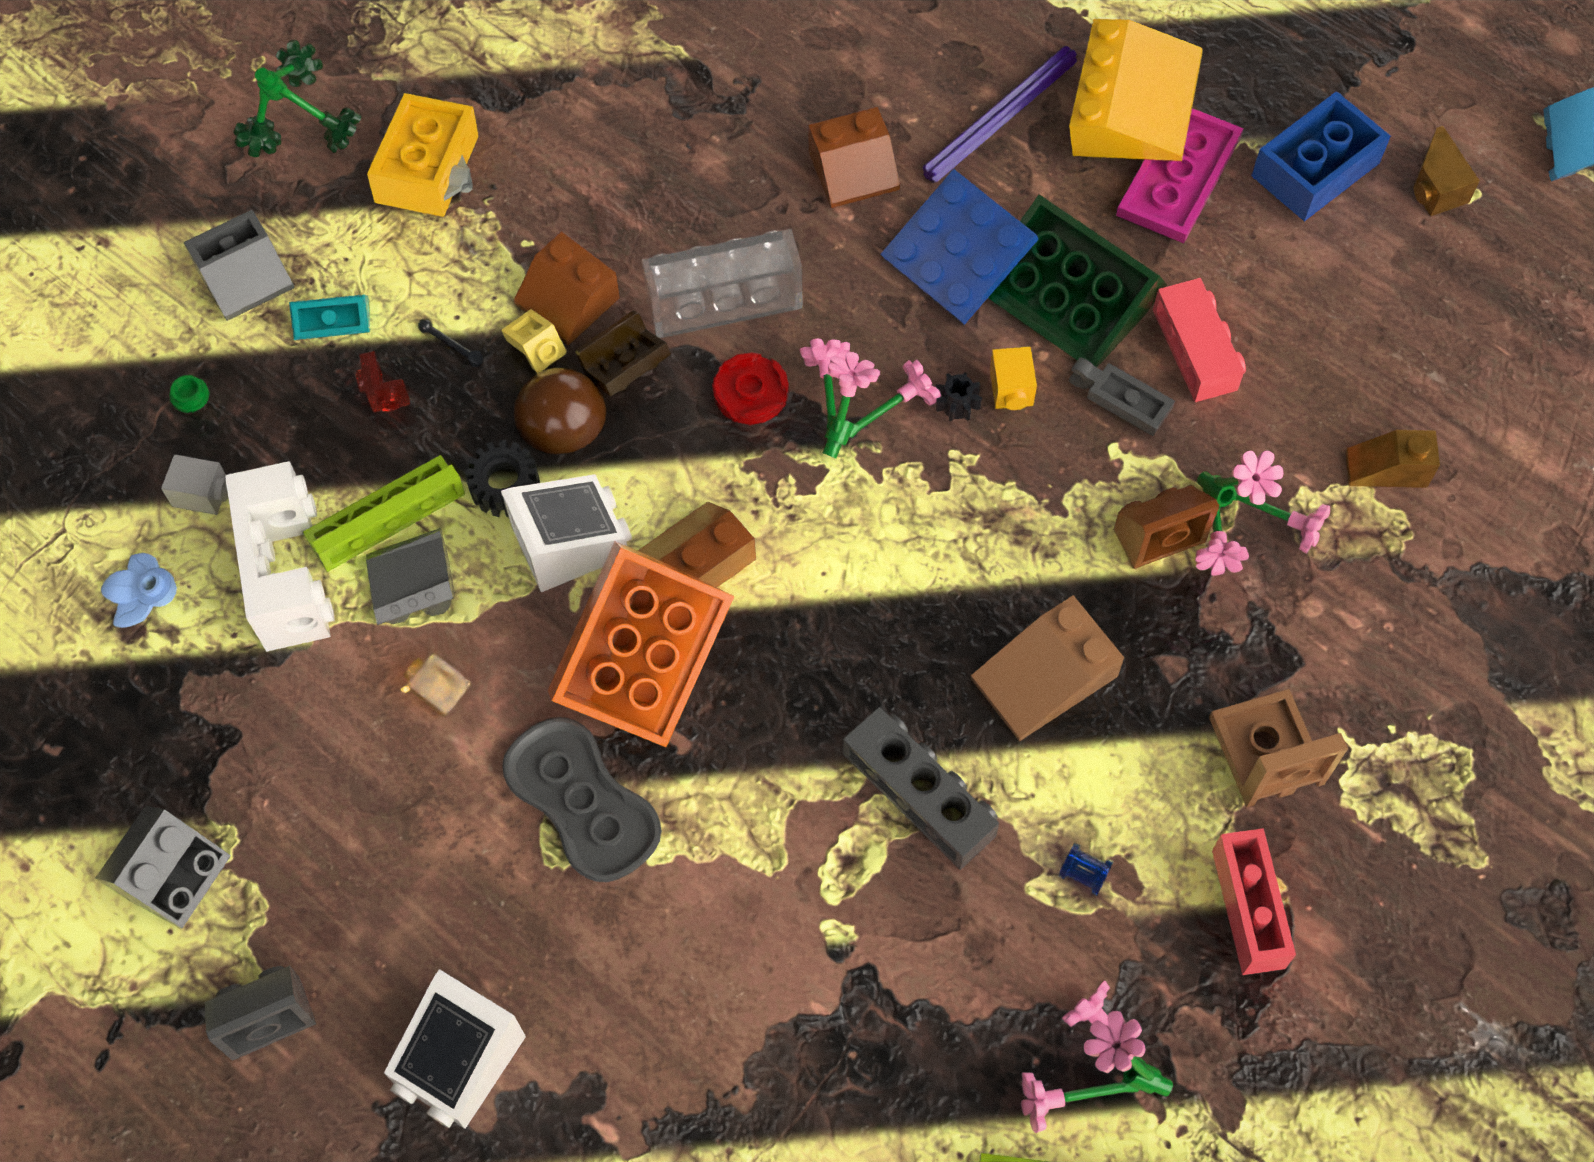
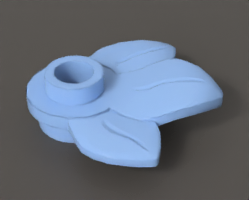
[101,553,177,628]

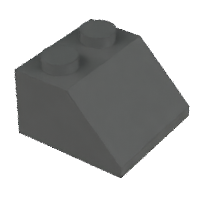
[205,966,316,1061]

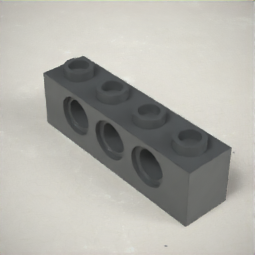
[843,707,999,870]

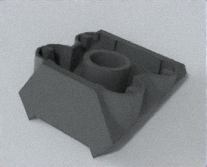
[366,528,455,625]

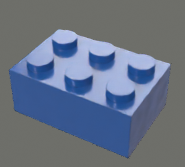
[1251,91,1391,222]

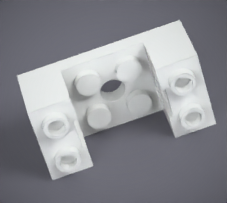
[225,461,335,652]

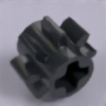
[935,372,982,422]

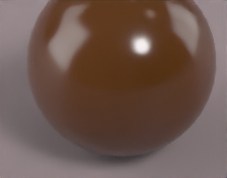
[514,368,606,454]

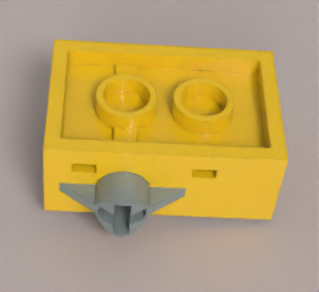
[367,93,479,217]

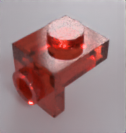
[355,351,410,412]

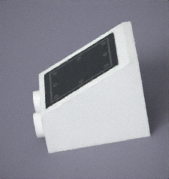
[501,474,632,592]
[384,969,526,1129]

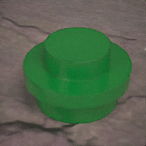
[169,375,209,413]

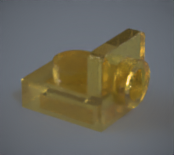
[401,653,472,717]

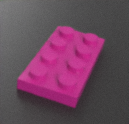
[1116,108,1244,243]

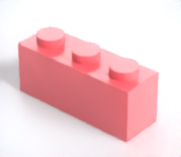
[1153,278,1246,402]
[1212,828,1296,975]

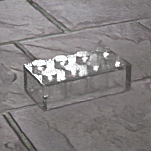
[642,229,803,338]

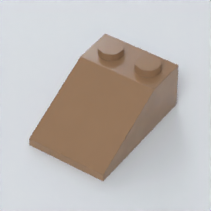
[970,595,1124,742]

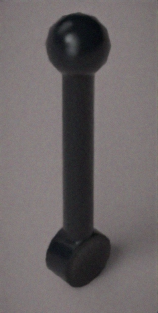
[418,318,483,367]

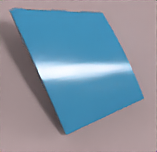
[1543,87,1594,181]

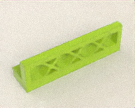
[303,455,466,572]

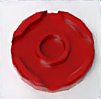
[712,352,789,425]

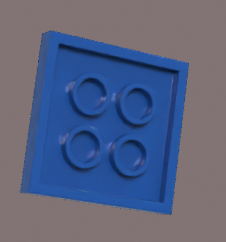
[880,169,1039,325]

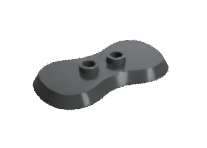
[502,717,662,882]

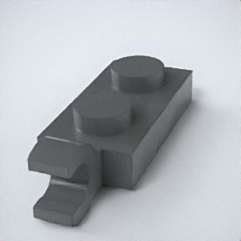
[1068,358,1175,436]

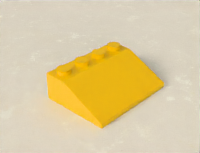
[1069,19,1202,161]

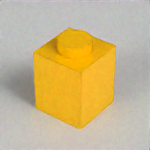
[990,347,1037,410]

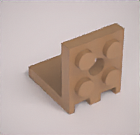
[1209,689,1348,808]

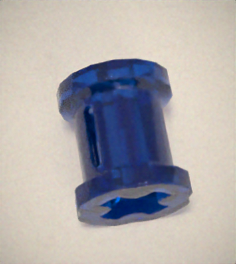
[1058,842,1114,896]

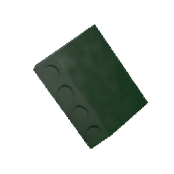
[988,194,1167,367]

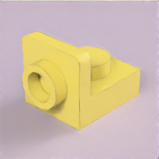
[501,309,566,373]

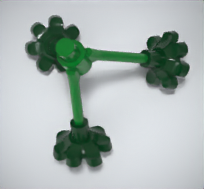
[233,40,361,157]

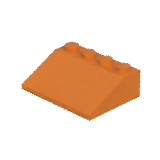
[548,541,734,747]

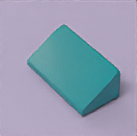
[289,295,370,340]

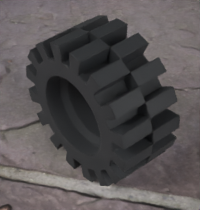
[465,440,540,517]

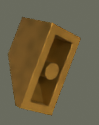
[1413,126,1480,216]
[1345,430,1440,488]

